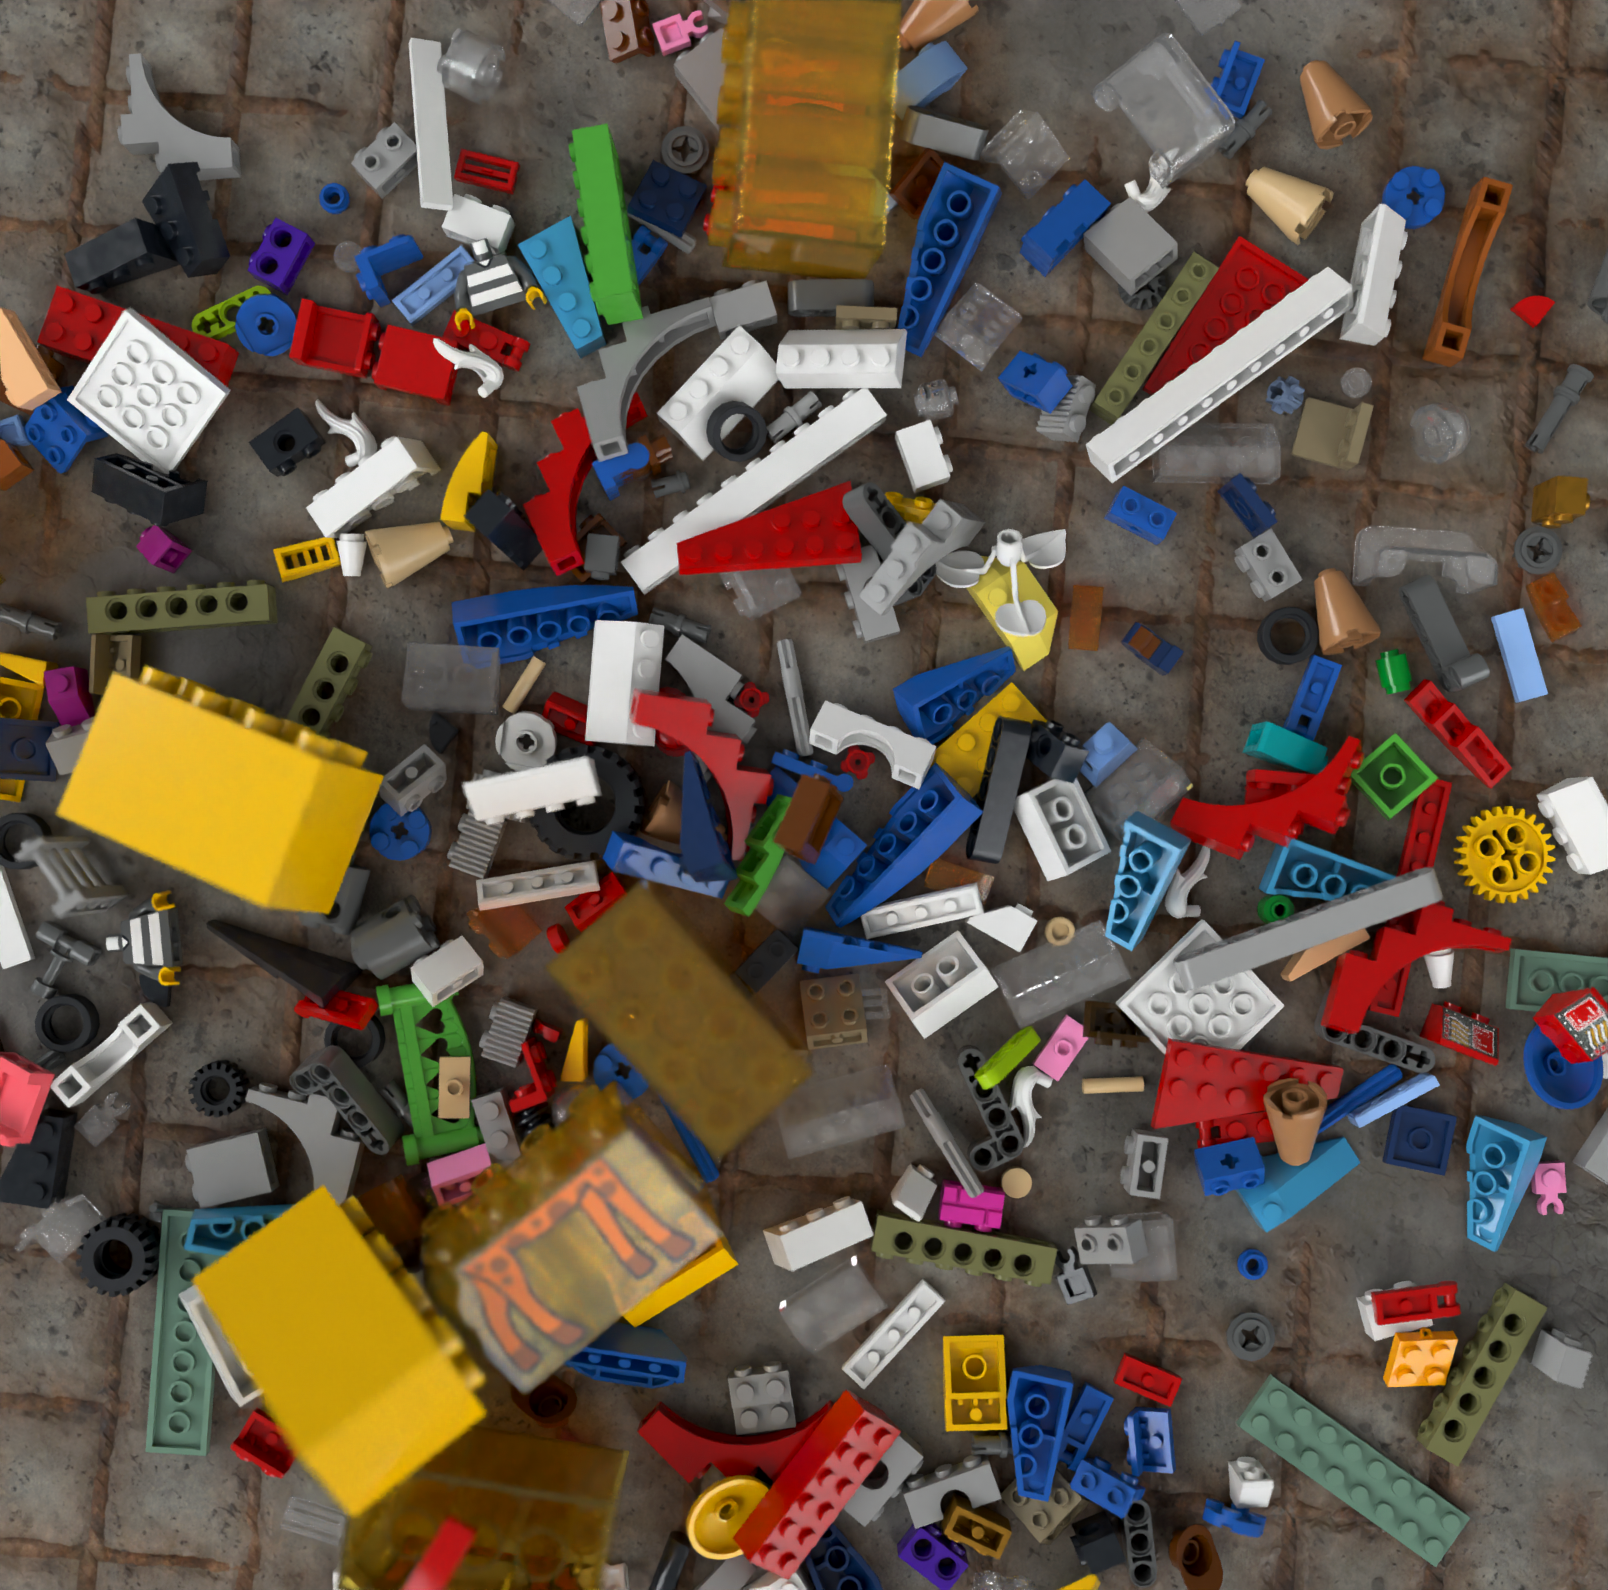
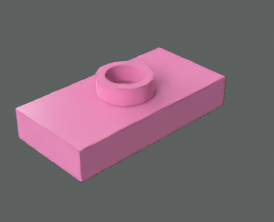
[1032,1014,1088,1081]

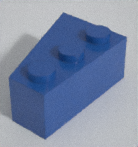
[1020,179,1111,277]

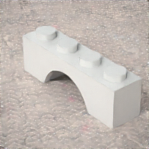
[809,700,936,789]
[51,1001,173,1108]

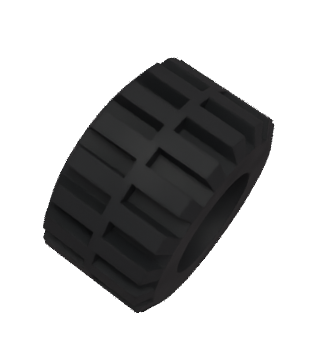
[76,1213,161,1297]

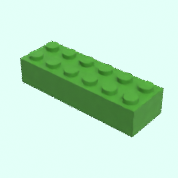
[569,123,644,325]

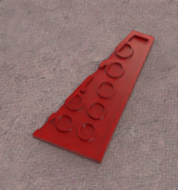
[1142,236,1309,396]
[677,480,862,575]
[1151,1038,1344,1129]

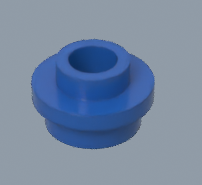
[319,183,350,214]
[1237,1249,1268,1280]

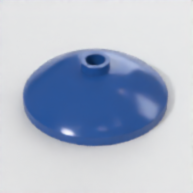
[1523,1025,1603,1110]

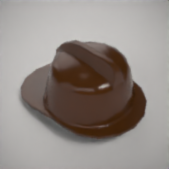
[510,1368,577,1429]
[1168,1524,1223,1590]

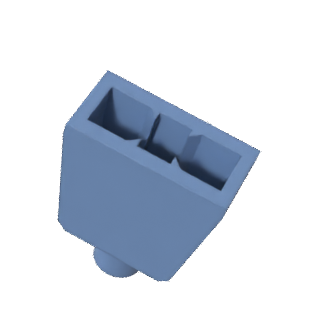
[1080,721,1138,787]

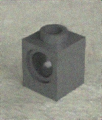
[584,533,621,580]

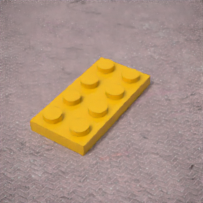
[929,682,1046,797]

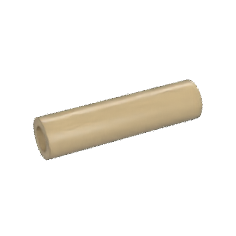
[502,656,546,714]
[1082,1076,1144,1094]

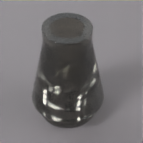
[406,1172,441,1220]

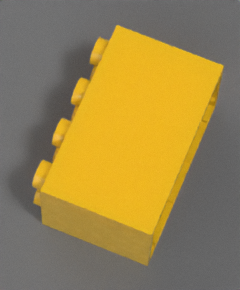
[57,665,384,914]
[192,1185,486,1518]

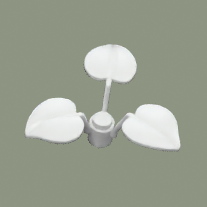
[935,529,1066,636]

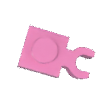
[652,11,709,56]
[1531,1160,1567,1215]

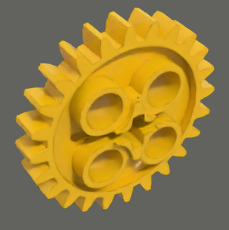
[1453,806,1556,903]

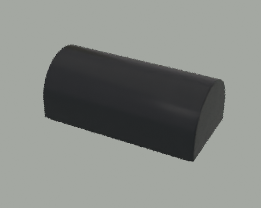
[648,1531,692,1590]

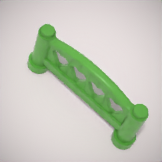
[376,983,485,1166]

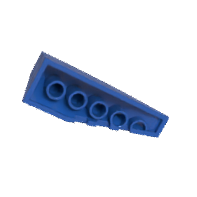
[897,162,1002,358]
[452,585,638,670]
[825,762,983,928]

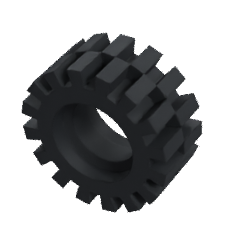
[188,1060,250,1118]

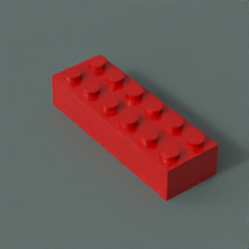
[37,285,239,409]
[733,1389,901,1580]

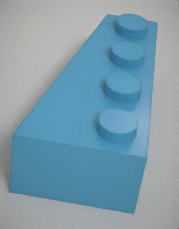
[518,216,606,359]
[1105,811,1191,951]
[1258,839,1397,901]
[184,1204,296,1256]

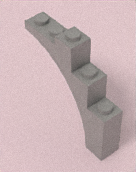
[577,297,716,462]

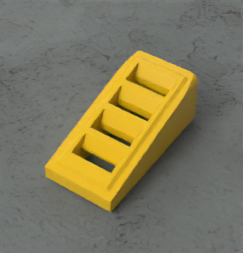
[273,537,341,582]
[0,652,59,686]
[560,1018,588,1082]

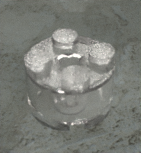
[437,29,505,105]

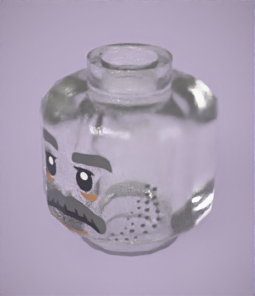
[913,379,959,422]

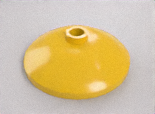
[686,1475,769,1560]

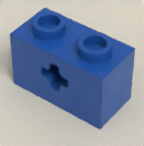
[998,350,1073,414]
[1104,486,1177,545]
[1194,1137,1265,1196]

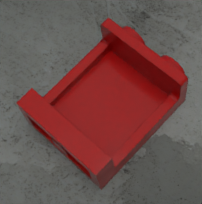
[289,298,381,379]
[372,325,463,406]

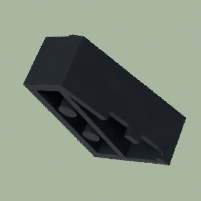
[142,162,230,278]
[64,218,180,294]
[91,453,207,527]
[464,489,543,571]
[0,1108,78,1209]

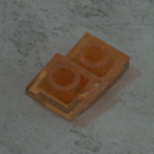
[1525,572,1582,643]
[1068,585,1104,651]
[924,858,995,905]

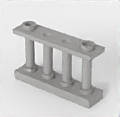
[14,835,130,918]

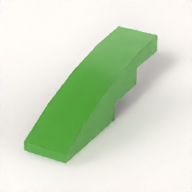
[724,794,792,917]

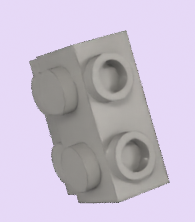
[728,1361,796,1435]

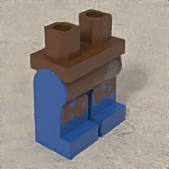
[592,434,674,501]

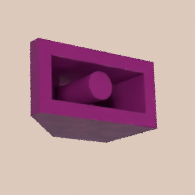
[136,525,192,574]
[43,666,95,727]

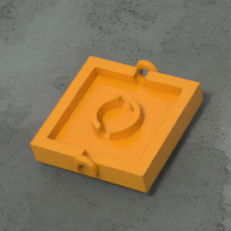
[1383,1327,1458,1387]

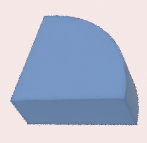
[0,414,32,446]

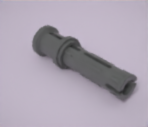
[1525,364,1594,454]

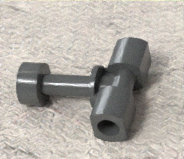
[30,921,102,999]

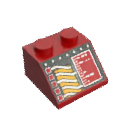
[1533,987,1608,1064]
[1419,1001,1499,1066]

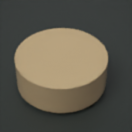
[1044,916,1075,947]
[1001,1166,1032,1198]

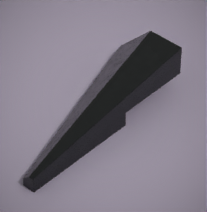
[206,919,363,1008]

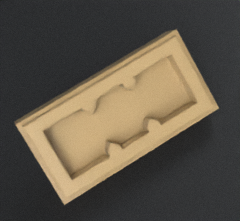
[438,1056,471,1118]

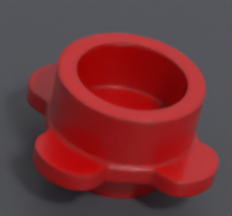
[734,682,770,718]
[840,745,875,780]

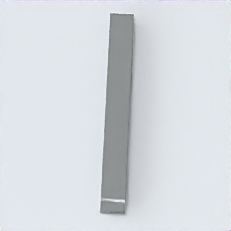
[1174,867,1443,990]

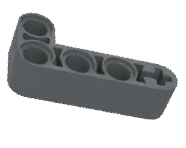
[843,482,936,605]
[1399,574,1490,693]
[1314,986,1435,1073]
[289,1045,404,1155]
[956,1045,1024,1171]

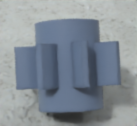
[1265,376,1305,415]

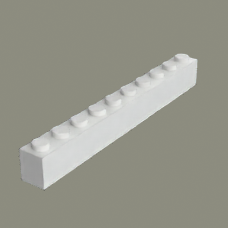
[1086,267,1354,483]
[621,388,887,595]

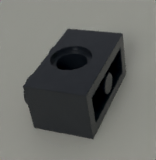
[249,407,326,477]
[1026,719,1089,783]
[735,927,799,993]
[1070,1510,1126,1576]

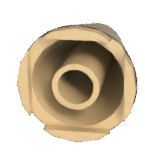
[1245,167,1334,245]
[365,522,453,589]

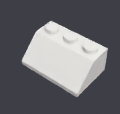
[1536,777,1608,875]
[1013,778,1112,881]
[885,930,998,1039]

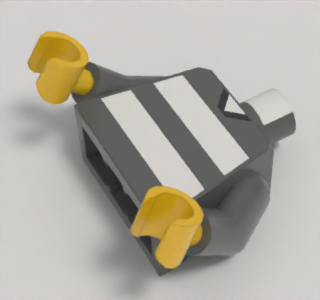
[454,238,547,331]
[106,891,183,985]

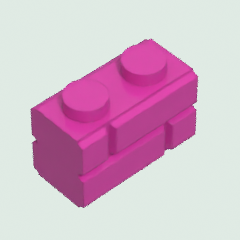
[938,1179,1005,1232]

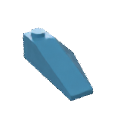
[1466,1115,1547,1252]
[1236,1136,1360,1233]

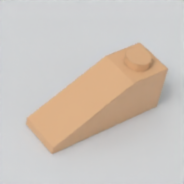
[0,307,62,410]
[1280,928,1370,982]

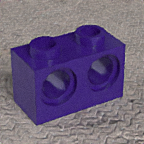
[247,217,315,296]
[897,1523,969,1590]

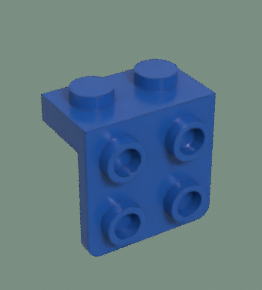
[354,234,423,308]
[24,385,109,473]

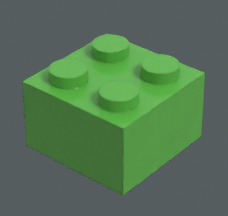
[1350,733,1438,821]

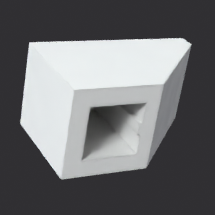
[1228,1457,1273,1508]

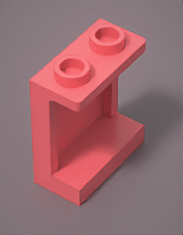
[0,1052,55,1147]

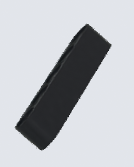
[966,716,1031,864]

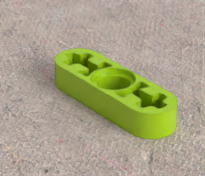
[192,286,272,340]
[974,1026,1041,1089]

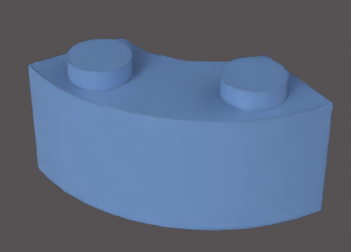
[879,41,968,120]

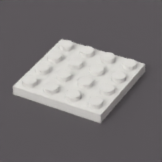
[67,307,231,475]
[1116,919,1285,1055]

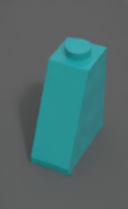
[1242,721,1328,775]

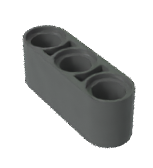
[898,105,989,160]
[787,279,874,317]
[1120,1496,1157,1588]

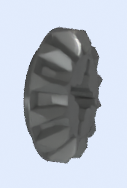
[661,126,709,175]
[1118,273,1167,310]
[1512,526,1562,575]
[1225,1311,1275,1361]

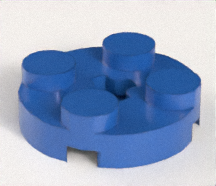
[1382,166,1445,229]
[235,294,297,356]
[369,803,432,861]
[593,1039,654,1101]
[1202,1498,1266,1537]

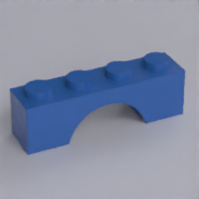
[603,831,730,899]

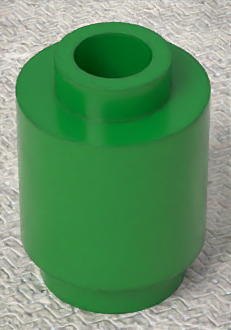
[1375,649,1412,695]
[1257,895,1294,924]

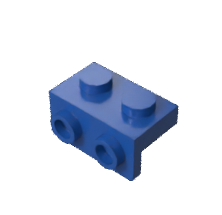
[1207,41,1265,119]
[1124,1407,1176,1477]
[1070,1456,1146,1518]

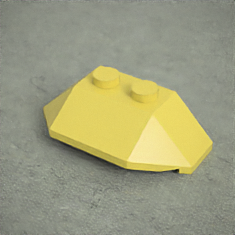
[966,556,1058,671]

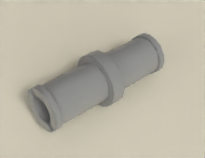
[766,391,822,444]

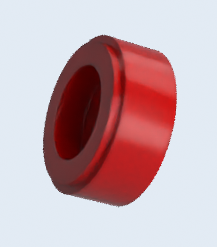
[546,923,571,955]

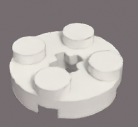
[495,711,557,771]

